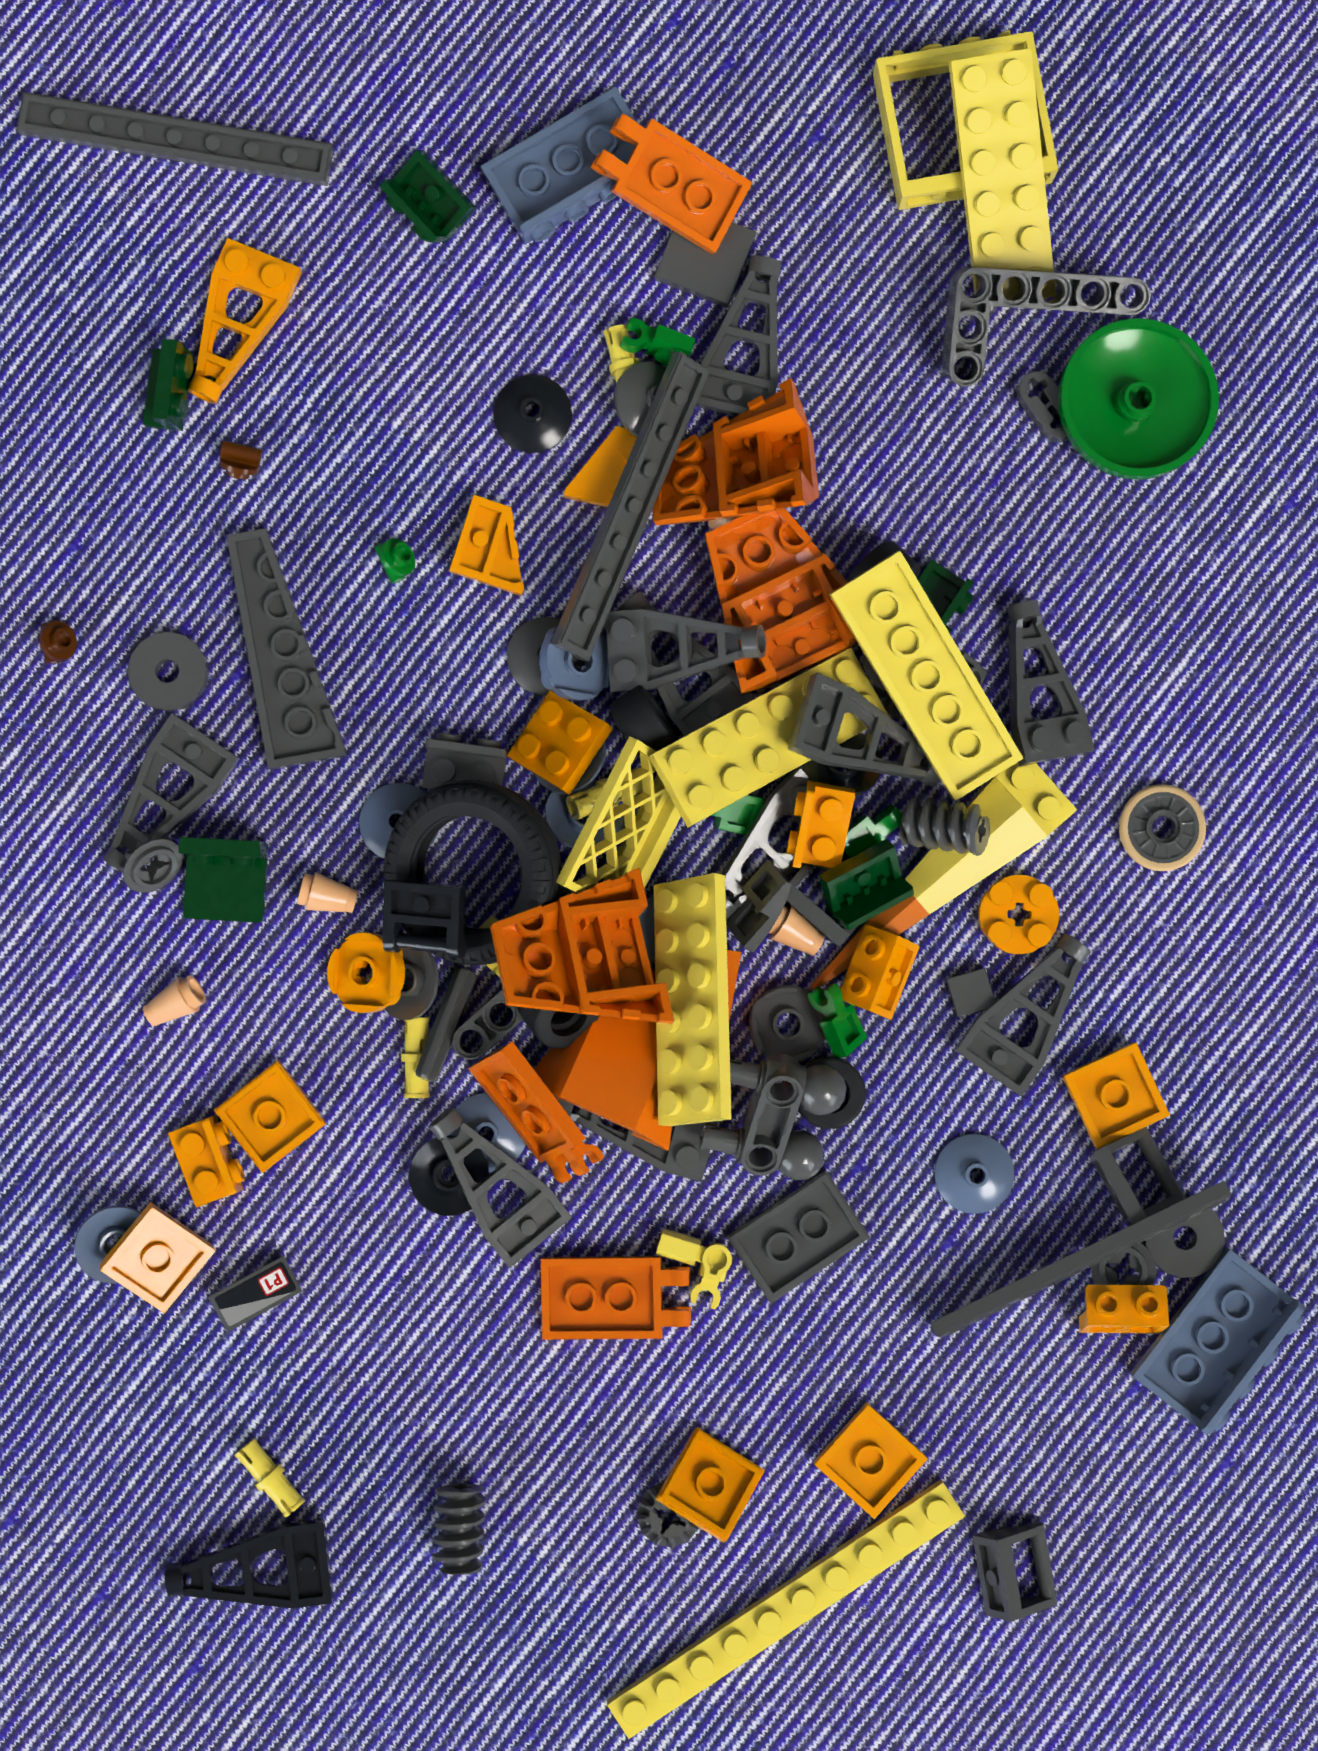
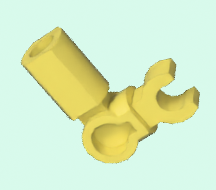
[656,1228,732,1310]

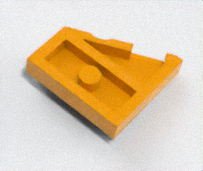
[564,426,637,507]
[449,495,524,596]

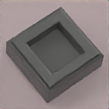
[945,968,995,1017]

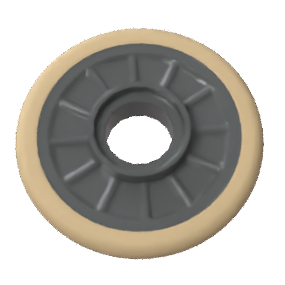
[1119,784,1206,871]

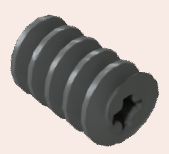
[899,796,990,856]
[432,1483,486,1575]

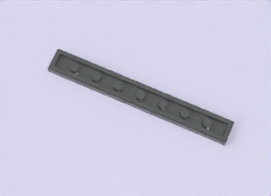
[16,92,334,186]
[551,351,710,661]
[930,1180,1231,1338]

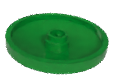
[1058,318,1219,480]

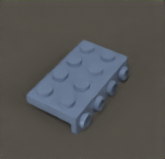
[480,86,638,245]
[1129,1247,1305,1435]

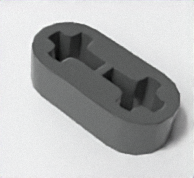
[1017,371,1068,442]

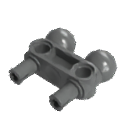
[699,1054,847,1180]

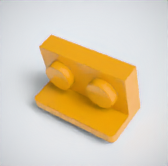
[786,781,855,868]
[841,925,920,1020]
[168,1115,245,1208]
[1079,1285,1169,1334]

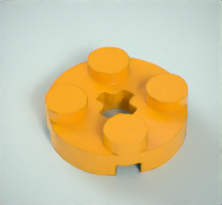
[978,875,1059,954]
[327,933,405,1013]

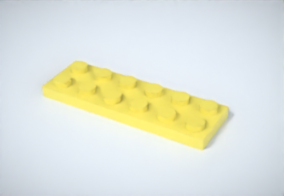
[948,48,1056,307]
[829,551,1023,801]
[649,648,889,828]
[653,873,731,1126]

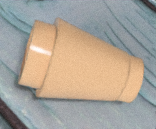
[297,872,358,913]
[769,905,825,956]
[143,975,206,1026]

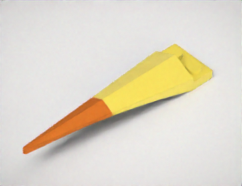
[811,762,1077,990]

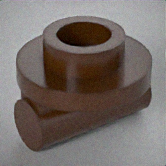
[219,440,263,479]
[39,621,77,664]

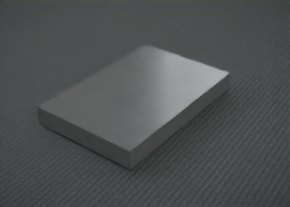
[726,1169,870,1304]

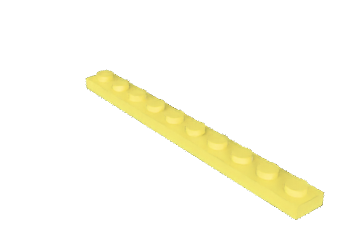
[607,1479,965,1739]

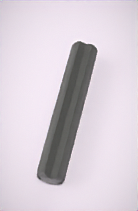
[415,968,477,1082]

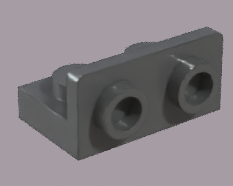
[422,733,508,790]

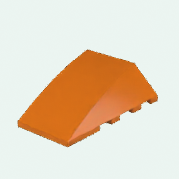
[652,378,819,525]
[705,508,857,694]
[490,868,674,1024]
[534,969,673,1151]

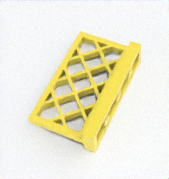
[556,736,681,893]

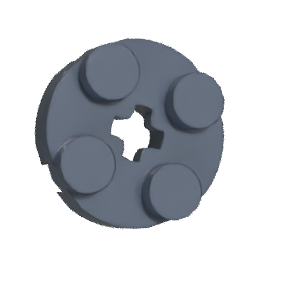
[539,626,610,701]

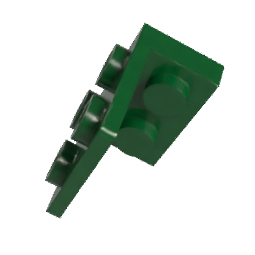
[179,837,269,923]

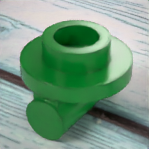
[375,538,416,584]

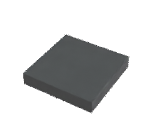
[655,222,756,308]

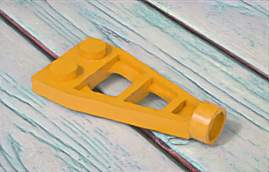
[187,238,302,404]

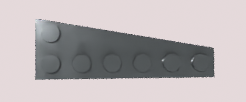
[226,528,348,770]

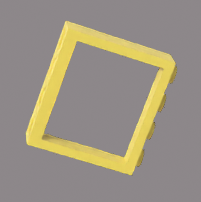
[873,30,1058,210]

